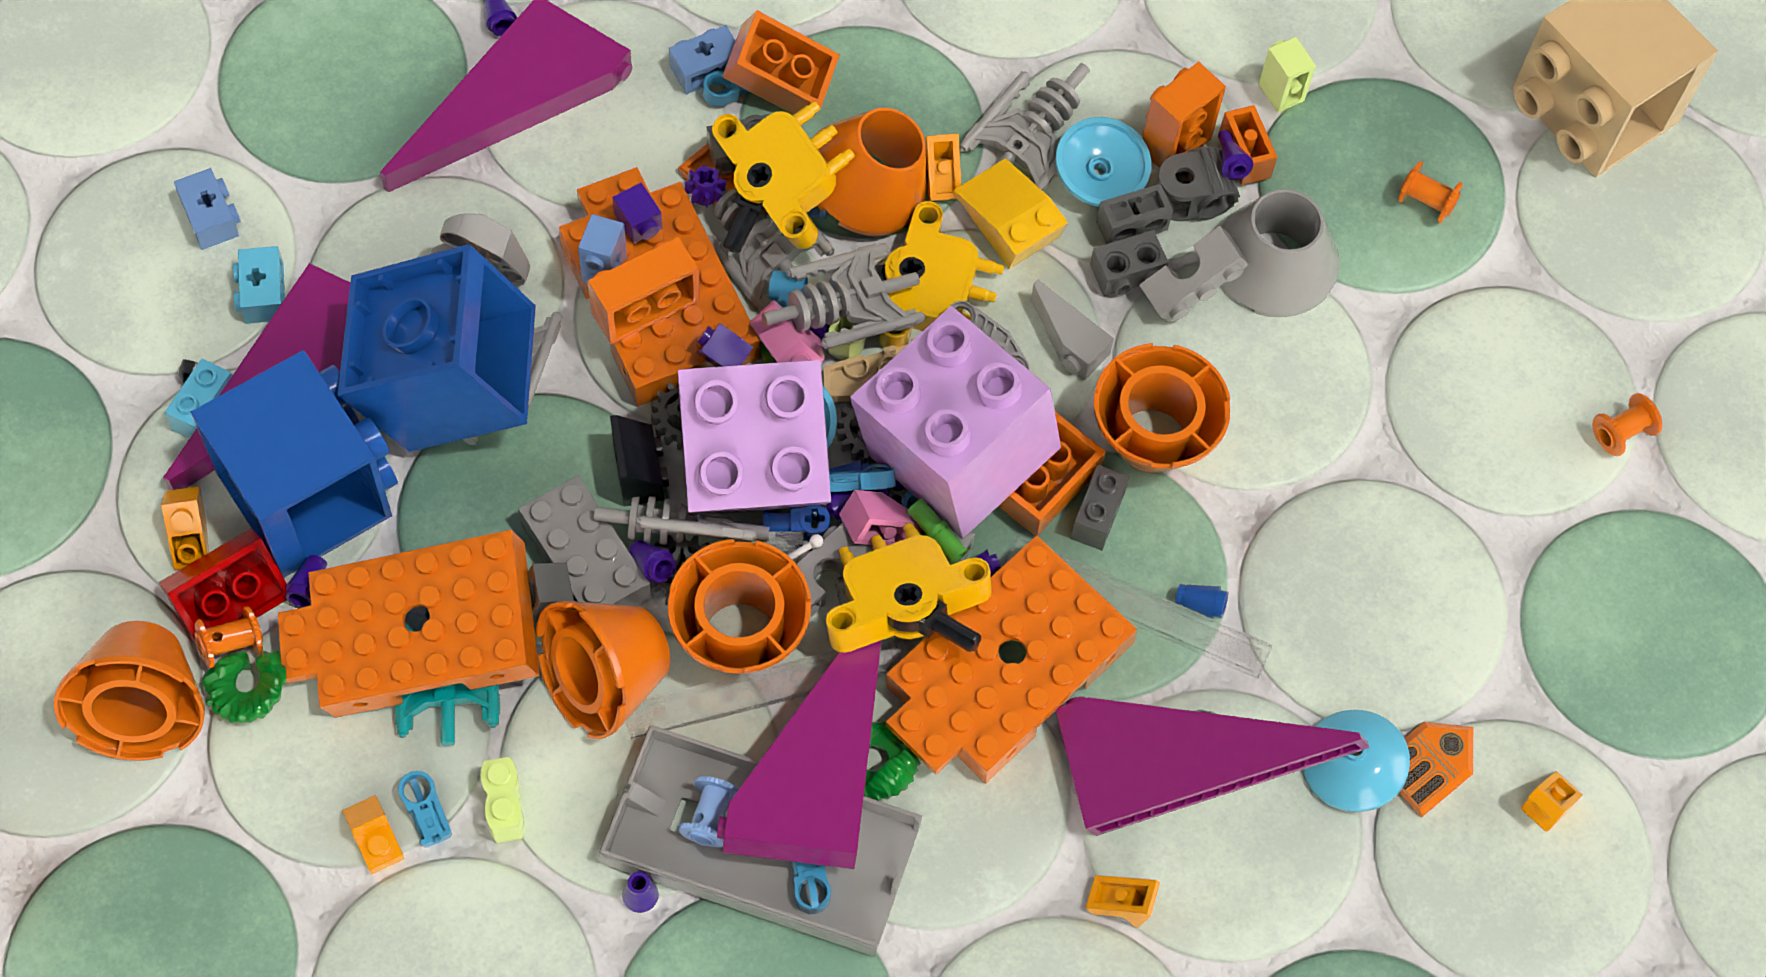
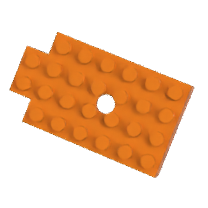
[558,167,760,407]
[278,529,539,718]
[886,535,1137,784]

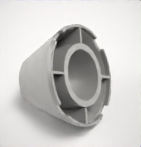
[1219,189,1340,317]

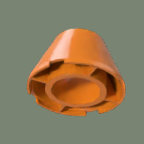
[815,108,926,236]
[1093,343,1231,473]
[668,539,811,674]
[536,601,670,739]
[54,621,205,761]

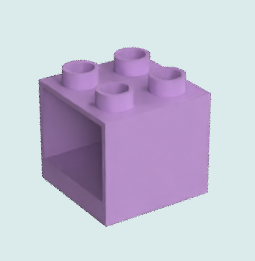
[850,305,1061,539]
[678,360,831,516]

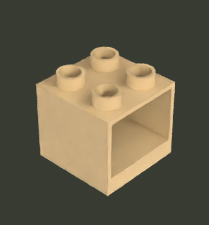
[1512,0,1718,177]

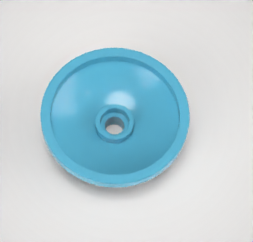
[1055,117,1151,207]
[1303,710,1410,812]

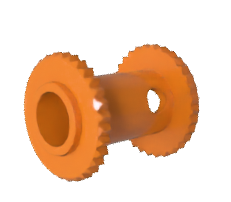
[1398,161,1463,223]
[1592,393,1662,456]
[195,606,263,668]

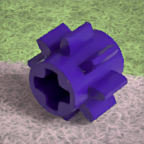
[684,165,726,208]

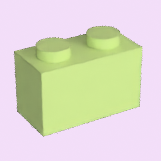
[1258,37,1316,112]

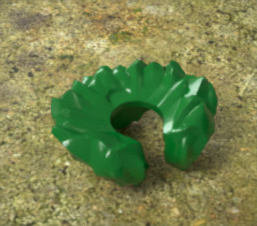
[202,650,286,723]
[864,721,921,801]

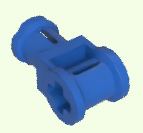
[763,505,831,542]

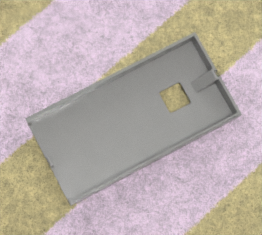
[598,725,922,957]

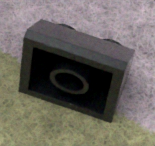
[610,415,669,507]

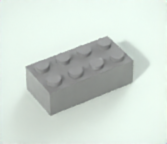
[518,475,651,606]

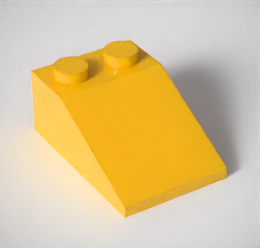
[953,158,1068,269]

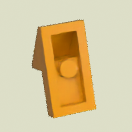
[925,133,961,201]
[1521,771,1583,832]
[342,795,405,875]
[1085,875,1160,928]

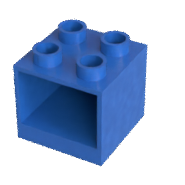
[338,244,536,452]
[190,350,398,578]

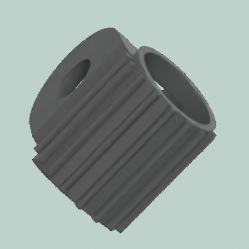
[1158,146,1240,221]

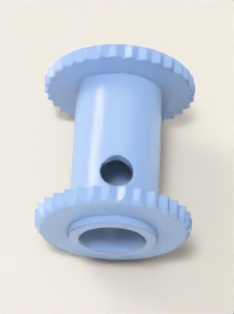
[678,776,739,848]

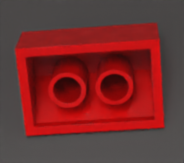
[158,528,287,642]

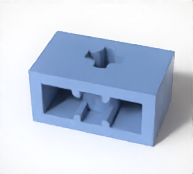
[669,25,735,94]
[173,168,241,250]
[578,214,627,284]

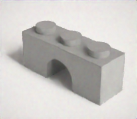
[1139,226,1250,322]
[796,523,874,618]

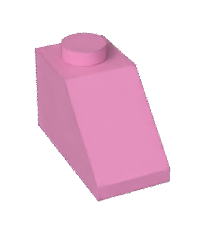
[750,300,824,363]
[839,490,922,546]

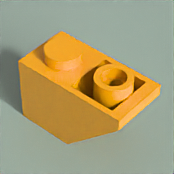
[161,486,209,570]

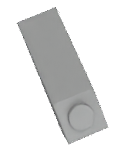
[1031,280,1114,380]

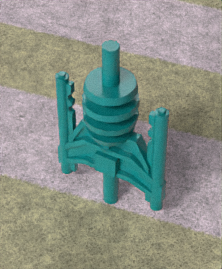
[395,609,500,746]

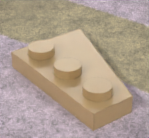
[823,338,915,402]

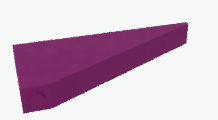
[380,0,633,192]
[163,263,350,490]
[717,640,882,869]
[1056,696,1369,836]

